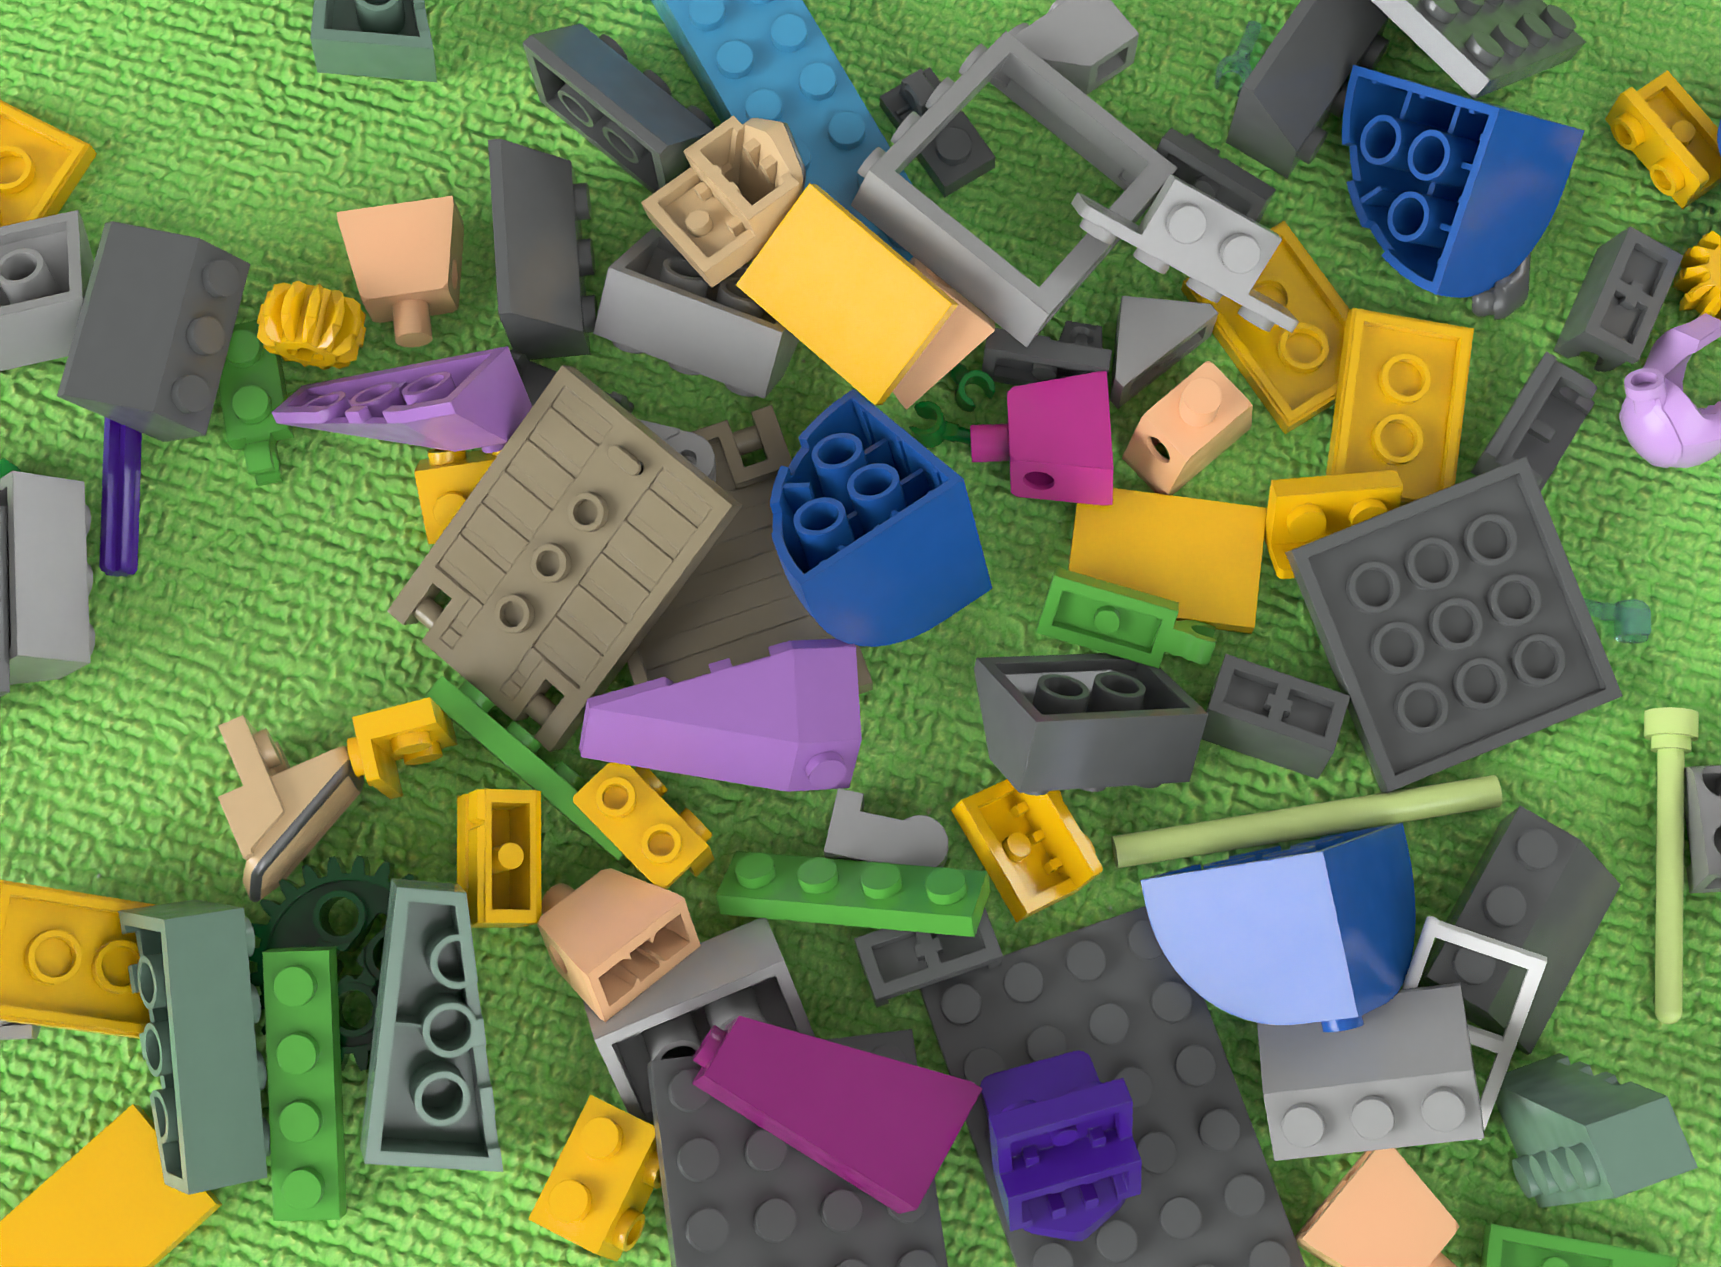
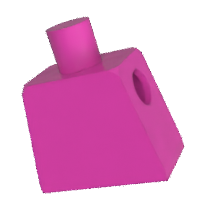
[970,371,1114,505]

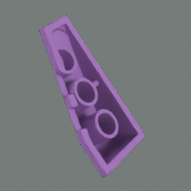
[272,346,532,453]
[579,639,862,792]

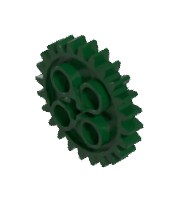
[248,855,418,1071]

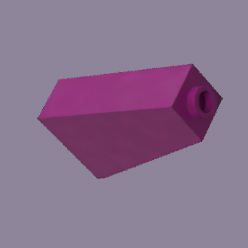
[692,1016,982,1214]

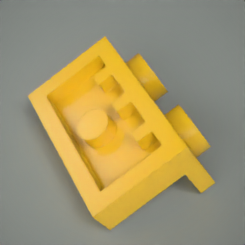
[1264,470,1403,579]
[347,697,458,799]

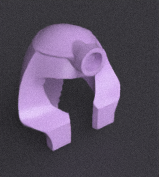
[1619,313,1721,468]

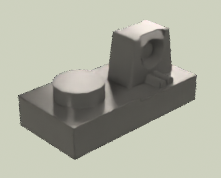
[880,67,996,198]
[1156,128,1276,223]
[982,321,1112,386]

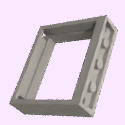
[851,31,1177,347]

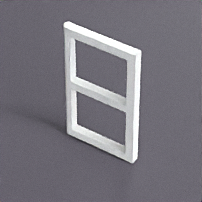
[1401,916,1547,1140]

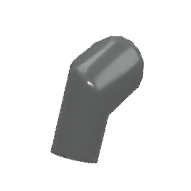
[1472,252,1531,320]

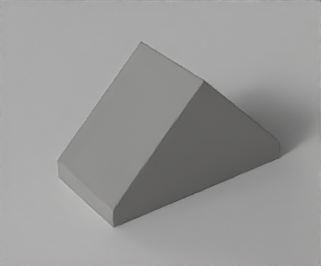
[1110,296,1218,409]

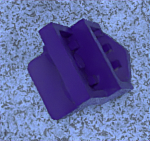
[980,1050,1142,1241]

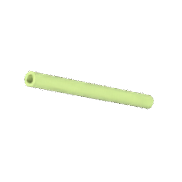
[1111,775,1502,868]

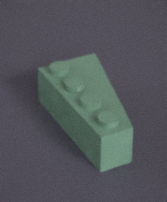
[310,0,437,82]
[360,878,503,1172]
[118,899,271,1195]
[1486,1053,1698,1208]

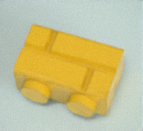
[457,789,542,928]

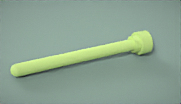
[1644,707,1699,1024]

